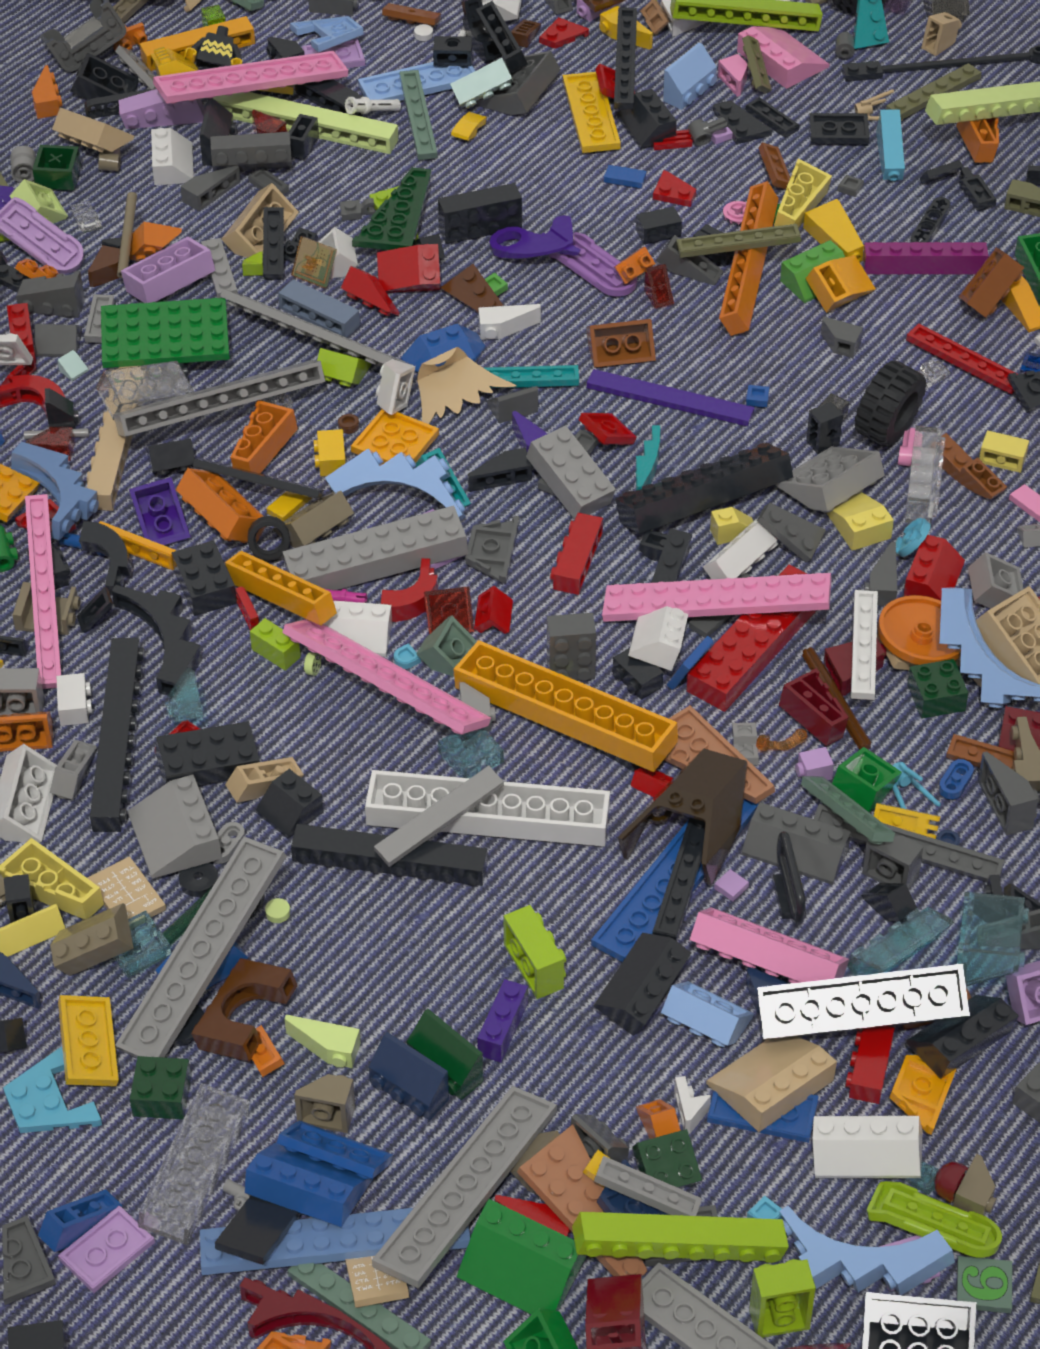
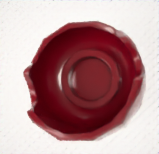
[934,1161,968,1203]

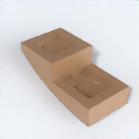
[640,0,669,35]

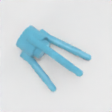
[892,762,941,809]

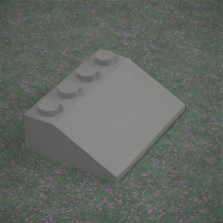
[775,446,885,513]
[127,775,222,879]

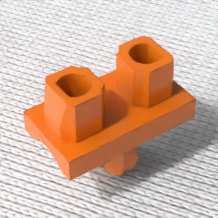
[113,22,147,51]
[614,246,656,284]

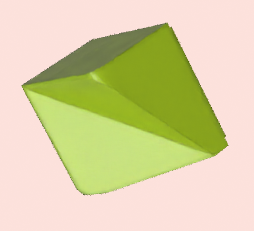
[242,251,263,276]

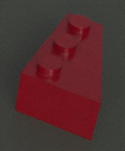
[779,668,849,746]

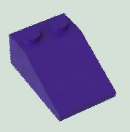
[129,477,191,546]

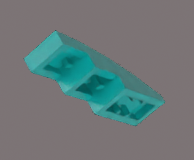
[636,425,660,491]

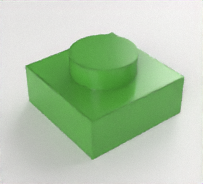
[485,273,508,296]

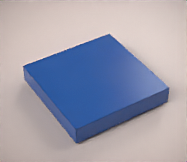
[667,636,714,690]

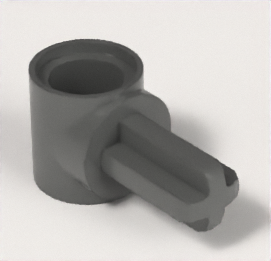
[688,117,727,146]

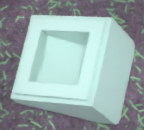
[58,350,89,381]

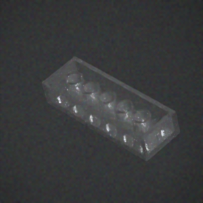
[138,1083,250,1246]

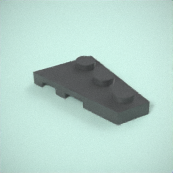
[757,503,826,563]
[2,1215,56,1305]

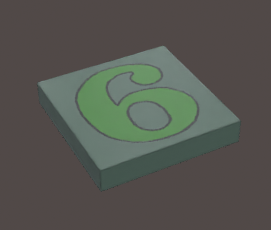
[956,1256,1012,1314]

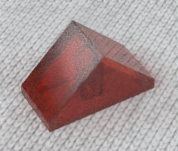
[644,264,674,309]

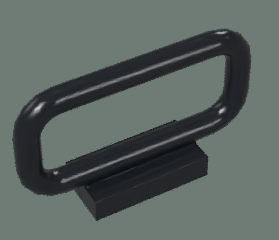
[772,831,807,925]

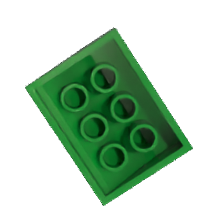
[456,1199,587,1315]

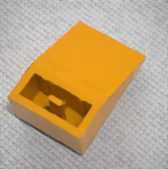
[805,255,876,313]

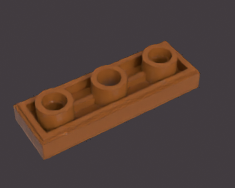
[382,3,441,27]

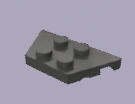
[465,516,520,583]

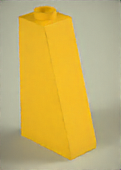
[803,199,864,262]

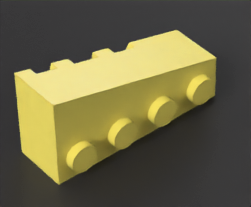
[774,159,832,228]
[0,838,104,919]

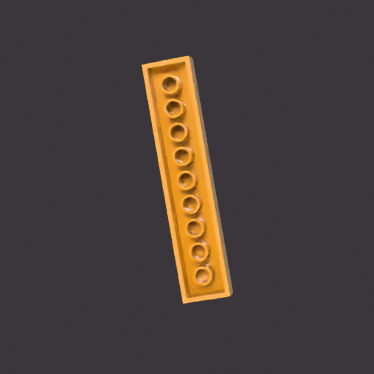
[453,640,678,772]

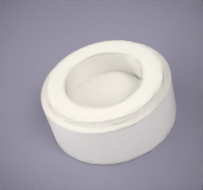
[414,24,433,41]

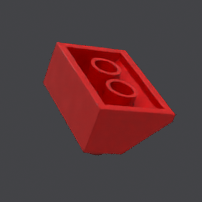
[904,535,965,601]

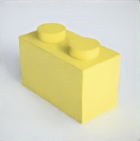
[979,430,1029,473]

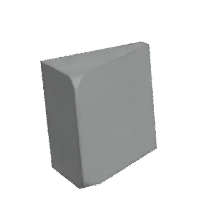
[1017,524,1040,548]

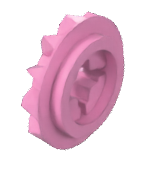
[723,201,747,225]

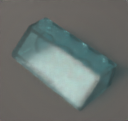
[847,907,954,976]

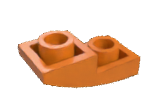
[15,258,58,278]

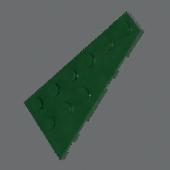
[352,167,432,250]

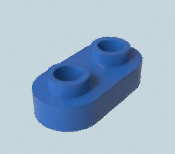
[939,759,974,799]

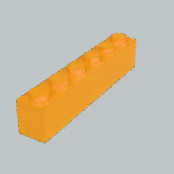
[139,16,255,71]
[225,551,337,626]

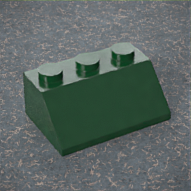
[407,1009,483,1101]

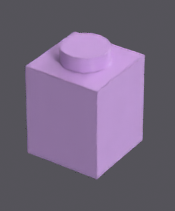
[795,747,834,780]

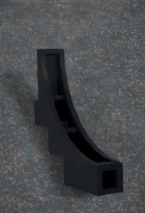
[112,585,202,699]

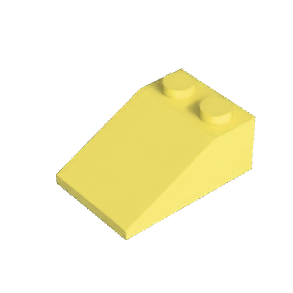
[826,492,894,551]

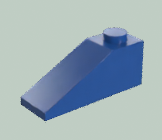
[38,1189,123,1252]

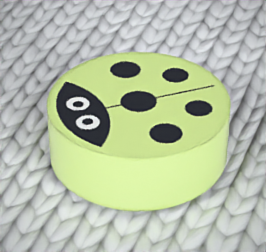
[304,652,321,676]

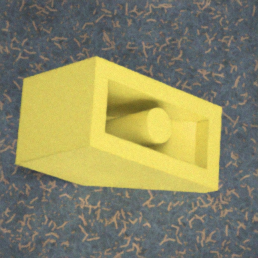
[710,507,753,545]

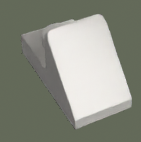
[674,1076,711,1134]

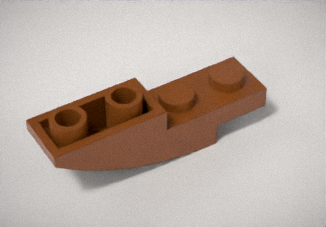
[929,433,1007,499]

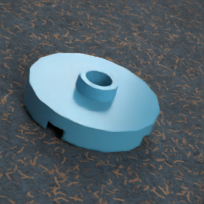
[896,518,930,557]

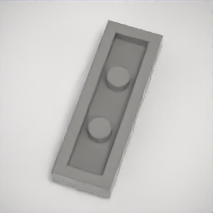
[84,294,115,343]

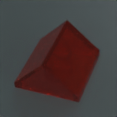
[424,586,474,635]

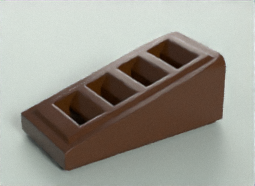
[511,19,541,48]

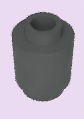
[836,32,854,59]

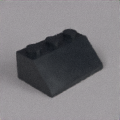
[617,89,677,149]
[199,98,237,166]

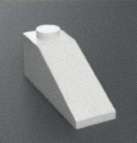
[478,304,541,340]

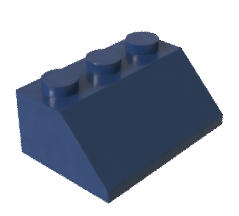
[369,1032,449,1121]

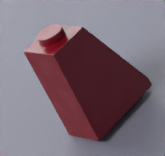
[823,637,886,696]

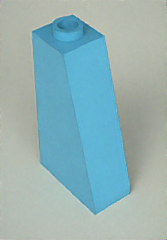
[876,110,905,181]

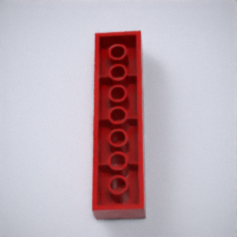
[687,564,817,712]

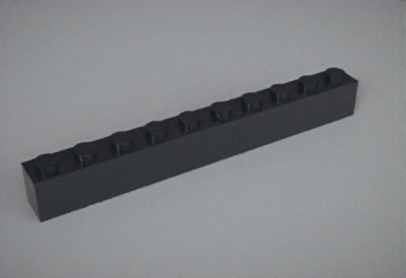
[90,638,145,832]

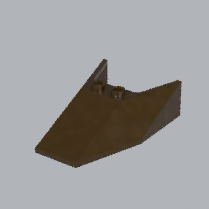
[618,748,748,886]

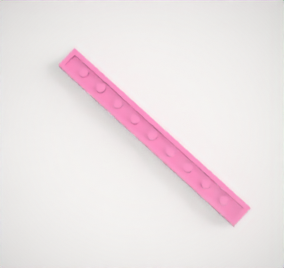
[25,494,61,689]

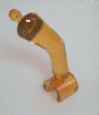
[756,729,808,751]

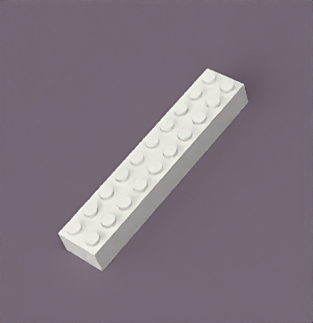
[365,770,610,846]

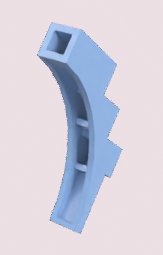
[325,449,466,521]
[939,587,1040,708]
[779,1206,955,1296]

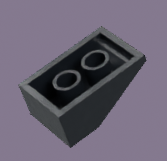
[70,52,139,100]

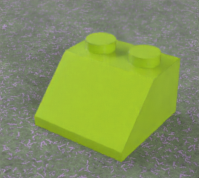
[317,348,371,387]

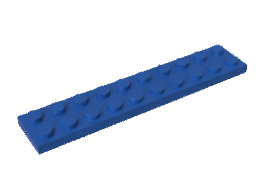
[591,798,762,962]

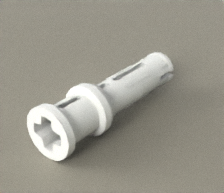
[345,97,401,114]

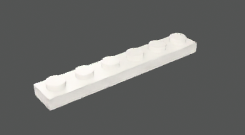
[851,590,878,700]

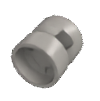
[10,146,36,183]

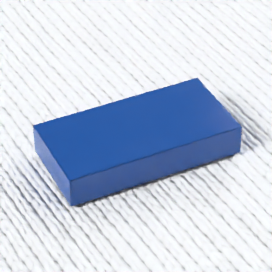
[604,165,647,188]

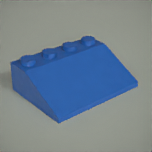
[245,1142,373,1227]

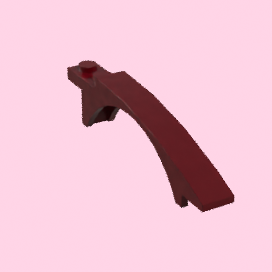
[240,1277,391,1349]

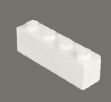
[703,519,778,579]

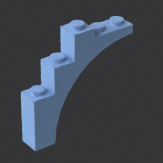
[11,442,99,540]

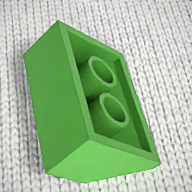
[780,240,845,303]

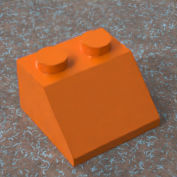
[129,222,182,262]

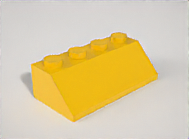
[150,47,198,76]

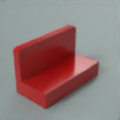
[474,586,513,634]

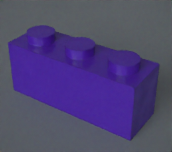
[477,979,528,1063]

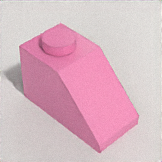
[718,54,749,97]

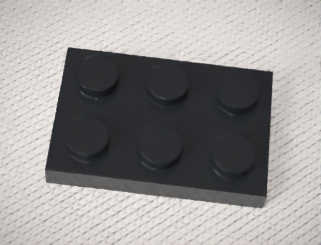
[809,113,870,145]

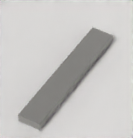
[374,765,504,867]

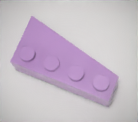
[118,89,205,129]

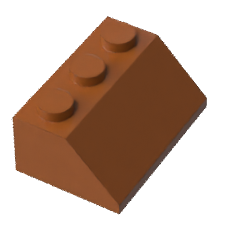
[958,247,1024,318]
[586,319,656,368]

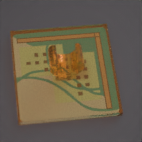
[291,236,337,288]

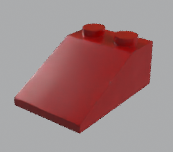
[377,244,440,293]

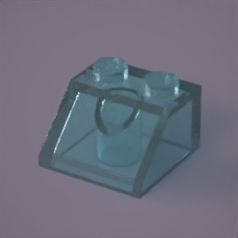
[165,667,203,722]

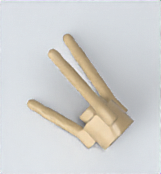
[854,89,903,121]

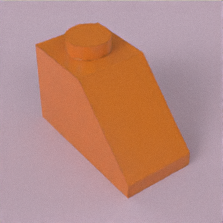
[636,1099,681,1139]

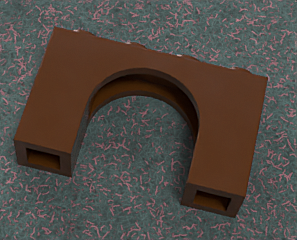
[191,958,298,1062]

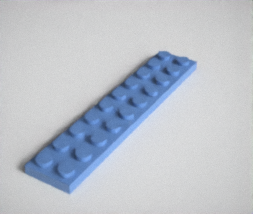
[200,1208,470,1275]

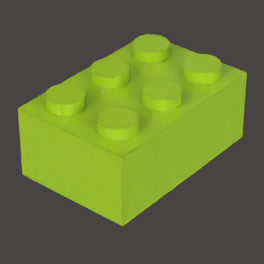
[503,905,566,999]
[749,1259,816,1338]

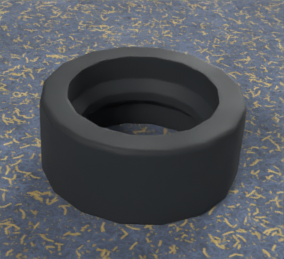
[247,516,290,561]

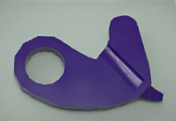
[489,215,581,259]

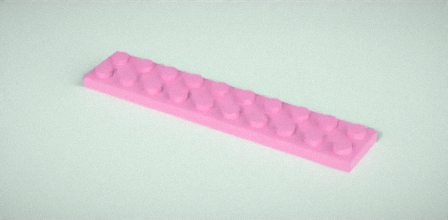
[153,51,348,104]
[602,573,832,622]
[282,619,491,735]

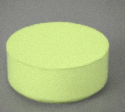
[265,898,290,923]

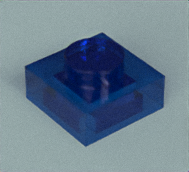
[1020,352,1040,372]

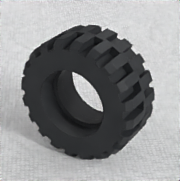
[854,361,927,447]

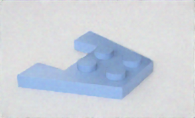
[290,16,363,52]

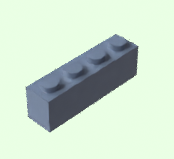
[278,279,360,338]

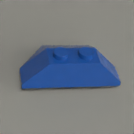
[401,323,486,373]

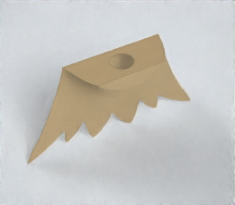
[417,347,516,424]

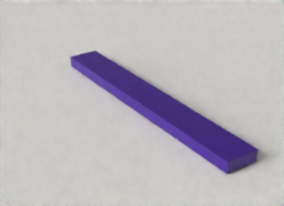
[587,369,755,426]

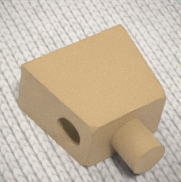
[921,12,962,56]

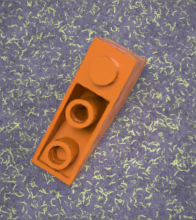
[32,65,62,119]

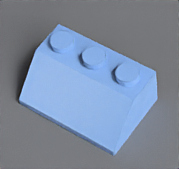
[663,43,717,110]
[661,981,754,1047]

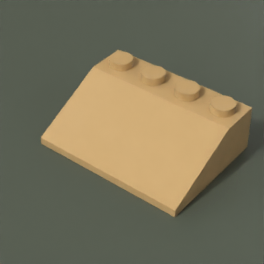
[976,586,1040,699]
[706,1037,837,1132]

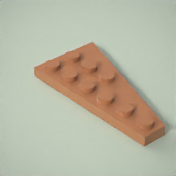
[664,705,775,804]
[517,1124,647,1277]

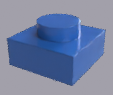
[746,385,769,407]

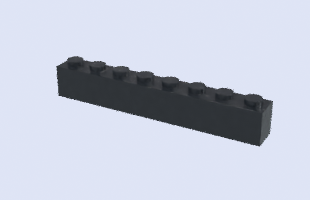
[291,824,488,886]

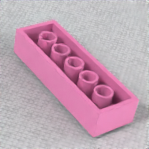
[690,907,849,983]

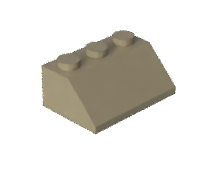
[273,490,354,548]
[50,903,133,976]

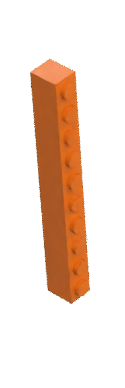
[719,181,779,336]

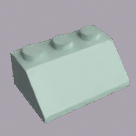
[450,58,514,108]

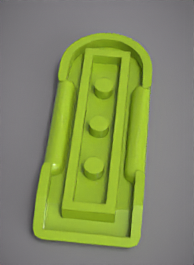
[867,1181,1002,1258]

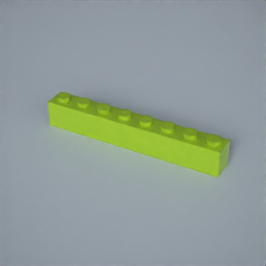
[670,0,823,31]
[572,1212,789,1263]

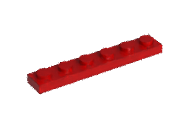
[906,323,1017,394]

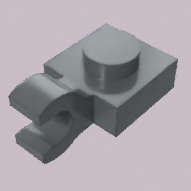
[340,198,375,221]

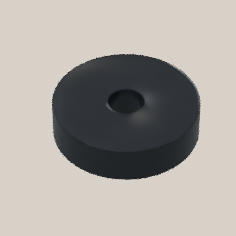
[179,863,218,897]

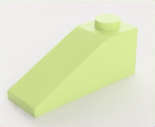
[285,1015,361,1068]

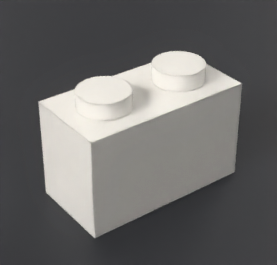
[56,673,92,726]

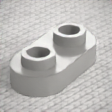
[212,822,245,864]

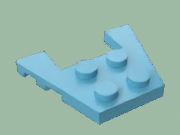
[3,1046,102,1133]

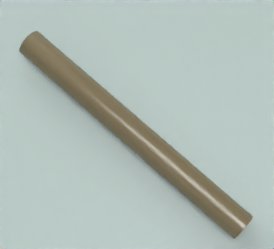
[117,192,137,278]

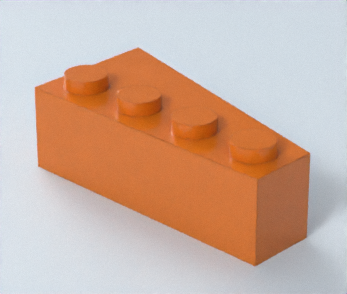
[230,400,298,473]

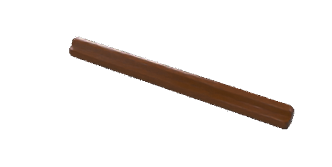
[802,647,871,750]

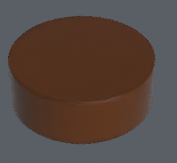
[338,414,359,434]

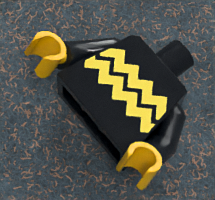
[184,26,242,69]

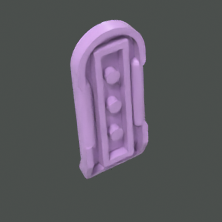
[0,197,84,274]

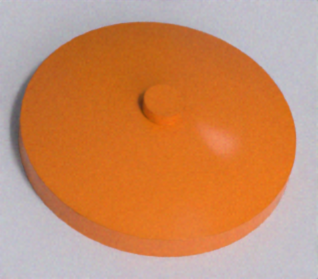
[877,595,961,665]

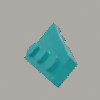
[854,0,889,49]

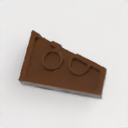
[440,264,504,314]

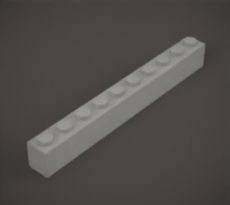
[113,360,325,437]

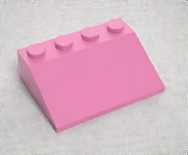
[737,26,830,89]

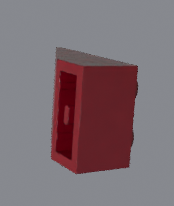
[585,1274,646,1349]

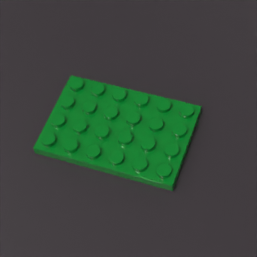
[101,298,230,368]

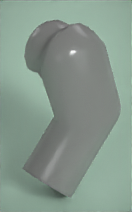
[223,1179,250,1211]

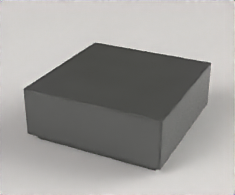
[838,175,864,197]

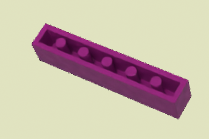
[863,242,988,274]

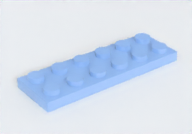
[358,62,475,101]

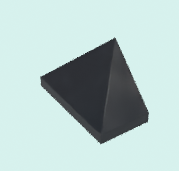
[77,587,113,633]

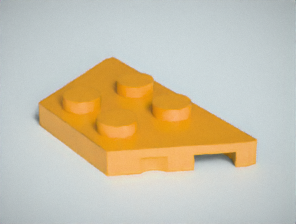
[889,1055,956,1135]

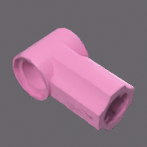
[898,428,923,468]

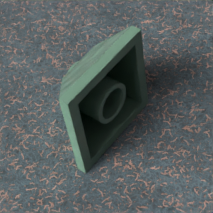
[416,616,477,677]

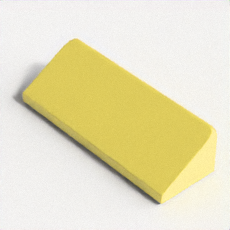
[0,904,65,957]

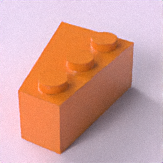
[956,117,999,163]

